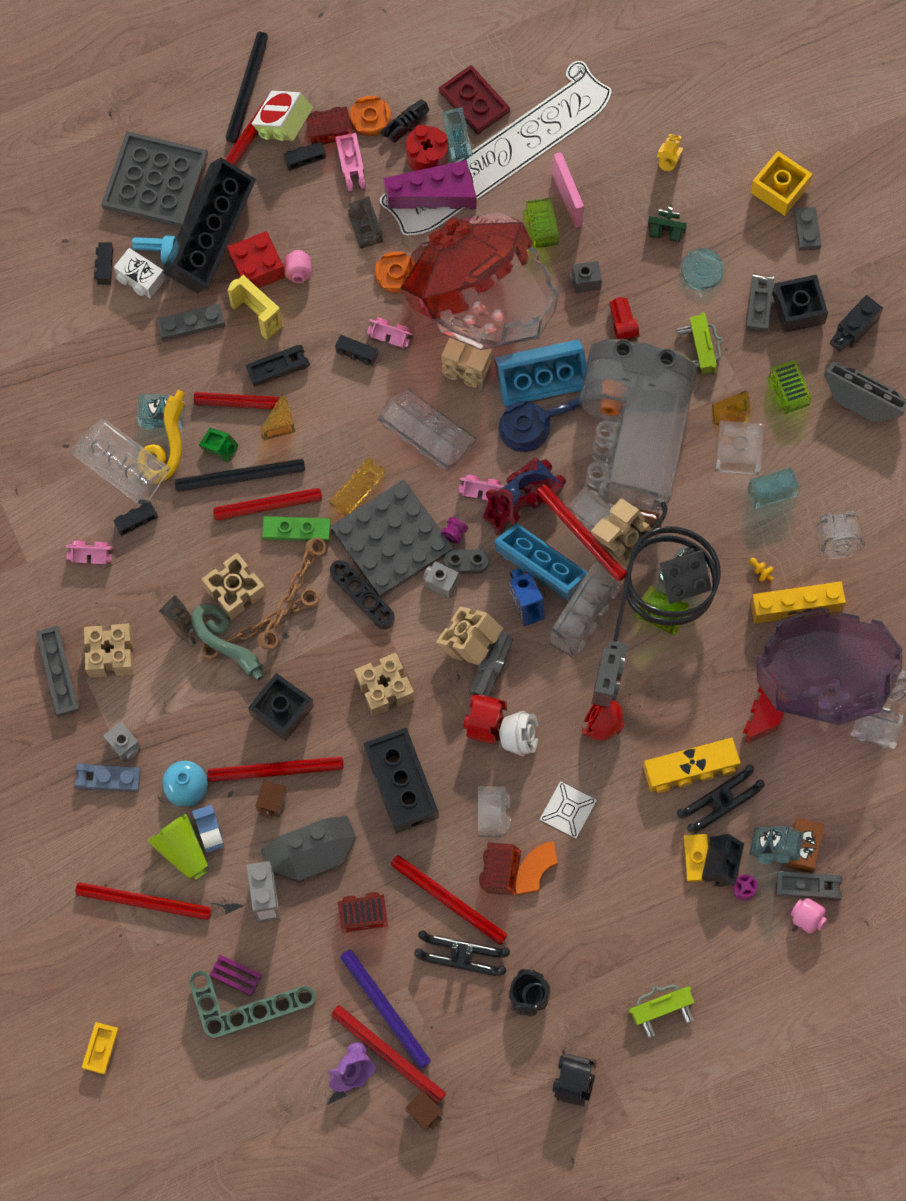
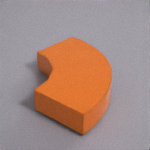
[516,841,558,896]

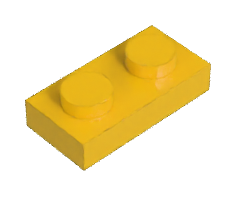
[82,1022,119,1075]

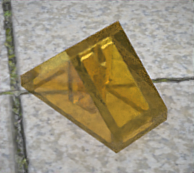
[712,390,751,426]
[260,394,295,440]

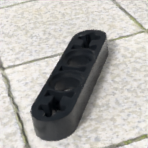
[330,560,395,629]

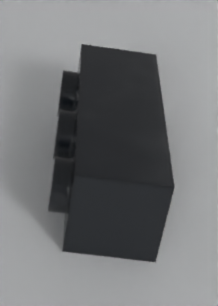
[284,141,326,171]
[94,242,114,285]
[335,335,378,366]
[113,501,158,536]

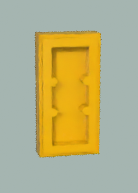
[684,834,708,882]

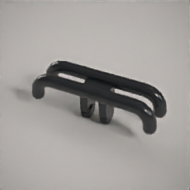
[677,764,765,834]
[414,930,510,976]

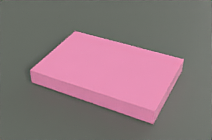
[552,152,584,228]

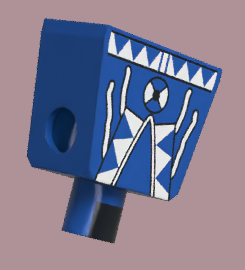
[509,569,545,626]

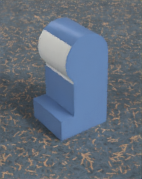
[192,805,225,853]

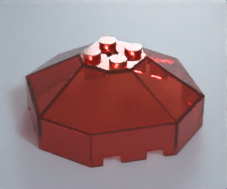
[400,212,533,320]

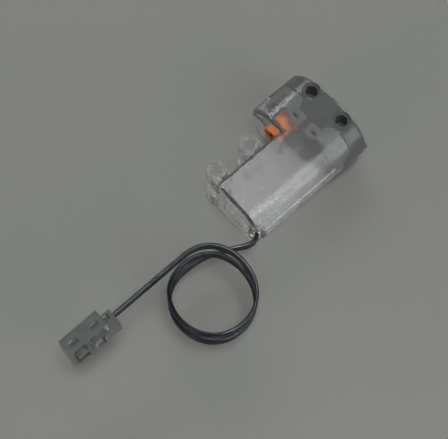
[579,339,721,707]

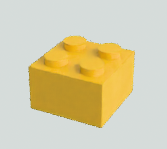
[750,151,813,216]

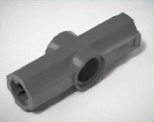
[470,632,513,696]

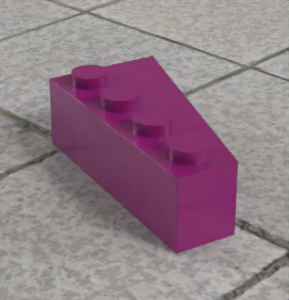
[383,160,477,209]

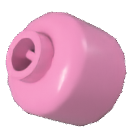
[284,250,312,283]
[791,898,827,933]

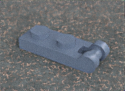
[74,763,141,792]

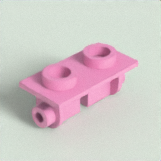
[367,317,414,348]
[458,474,504,500]
[66,540,114,565]

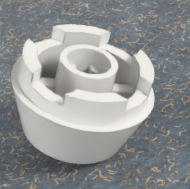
[499,711,538,756]

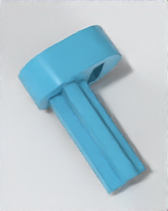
[132,236,177,264]

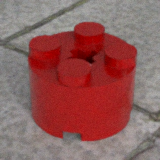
[406,125,449,171]
[463,694,507,745]

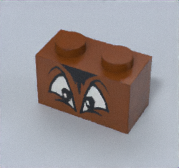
[782,818,824,873]

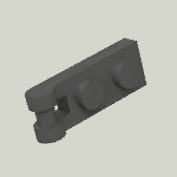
[746,273,774,332]
[776,871,842,901]

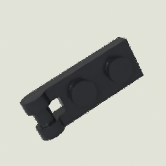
[245,345,310,387]

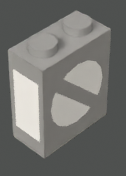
[247,861,280,922]

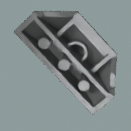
[824,362,906,422]
[261,816,356,882]

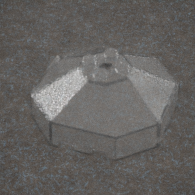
[419,233,559,350]

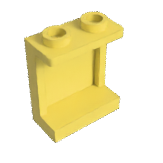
[228,275,283,340]

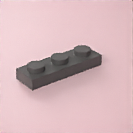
[157,303,226,341]

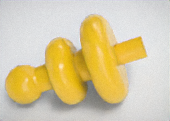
[749,558,774,582]

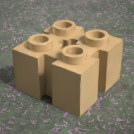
[441,334,492,389]
[591,498,655,567]
[201,553,266,621]
[436,606,503,665]
[84,624,134,678]
[354,653,414,717]

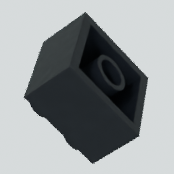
[772,274,828,333]
[248,673,314,741]

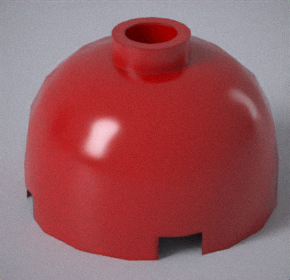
[582,701,625,741]

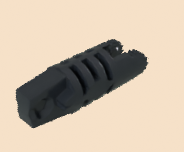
[381,99,429,143]

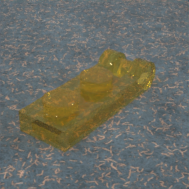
[330,457,386,516]

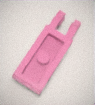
[335,133,366,191]

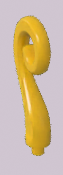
[137,390,186,483]

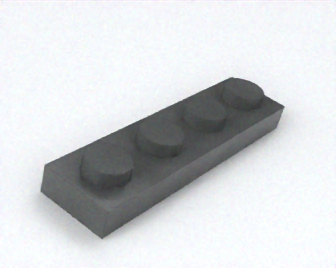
[36,626,79,717]

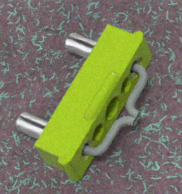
[677,312,723,374]
[628,984,695,1038]

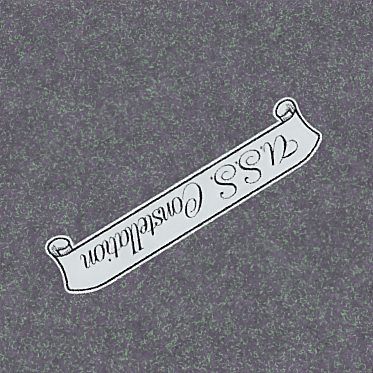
[380,61,611,236]

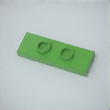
[262,516,331,542]

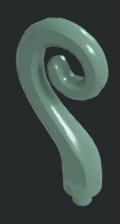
[191,603,264,681]

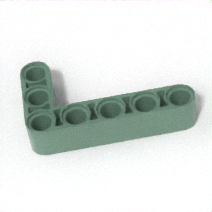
[189,971,316,1038]

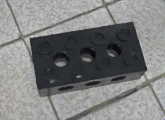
[363,728,439,834]

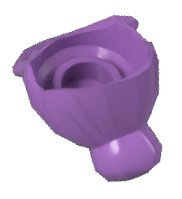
[328,1042,375,1092]

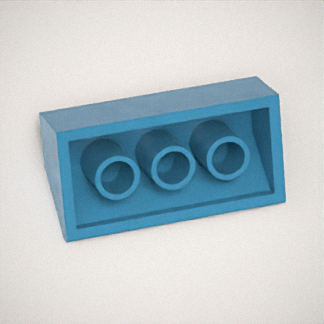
[494,339,586,407]
[494,523,589,601]

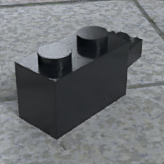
[830,295,883,352]

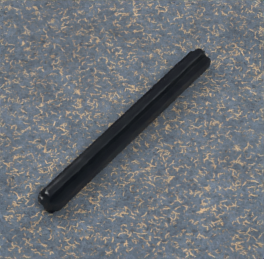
[225,31,268,143]
[174,459,305,492]

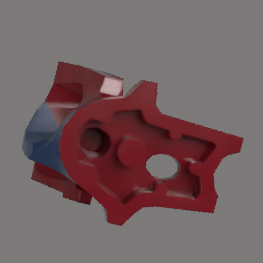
[483,457,566,536]

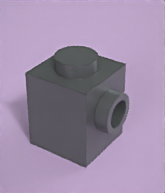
[569,261,602,293]

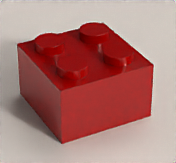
[227,231,285,288]

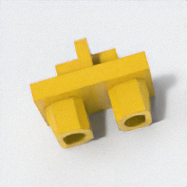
[657,134,683,171]

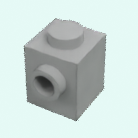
[423,561,459,599]
[103,722,141,761]

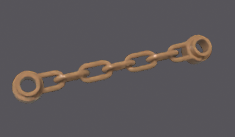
[258,538,326,650]
[201,588,319,661]

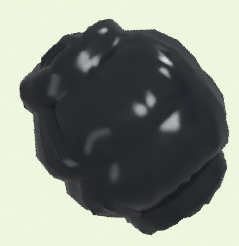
[509,969,550,1016]

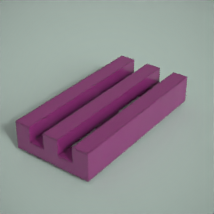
[209,955,262,997]

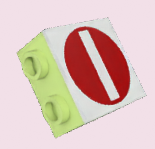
[252,91,313,141]

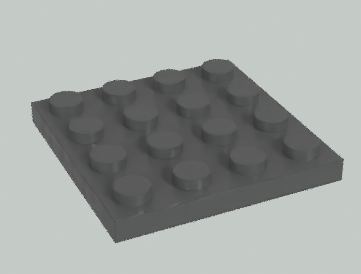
[101,131,208,227]
[330,480,454,598]

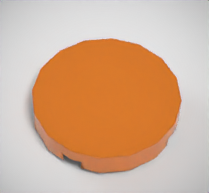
[349,96,391,136]
[375,251,418,293]

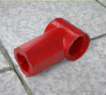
[609,297,640,340]

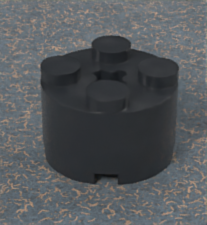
[552,1054,597,1107]

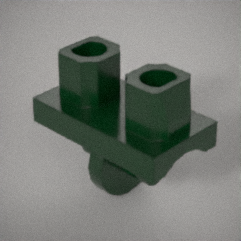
[648,205,687,242]

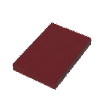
[439,65,510,135]

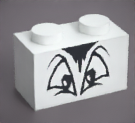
[114,248,166,299]

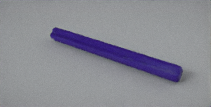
[341,950,431,1069]

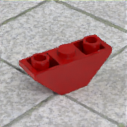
[743,674,787,743]

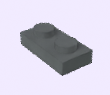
[794,207,821,251]

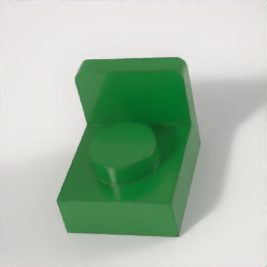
[199,427,238,462]

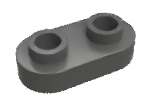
[444,549,489,574]

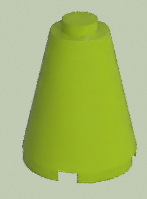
[148,814,208,880]

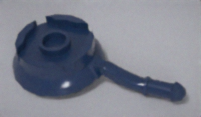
[498,393,592,452]

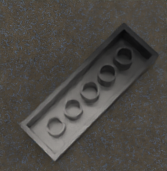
[162,157,256,293]

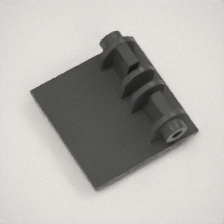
[659,548,712,604]

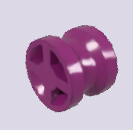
[441,517,469,544]
[733,874,758,901]

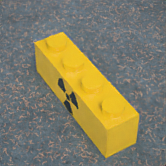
[750,581,846,624]
[643,738,740,793]

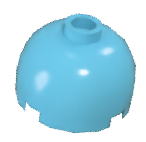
[162,760,208,807]

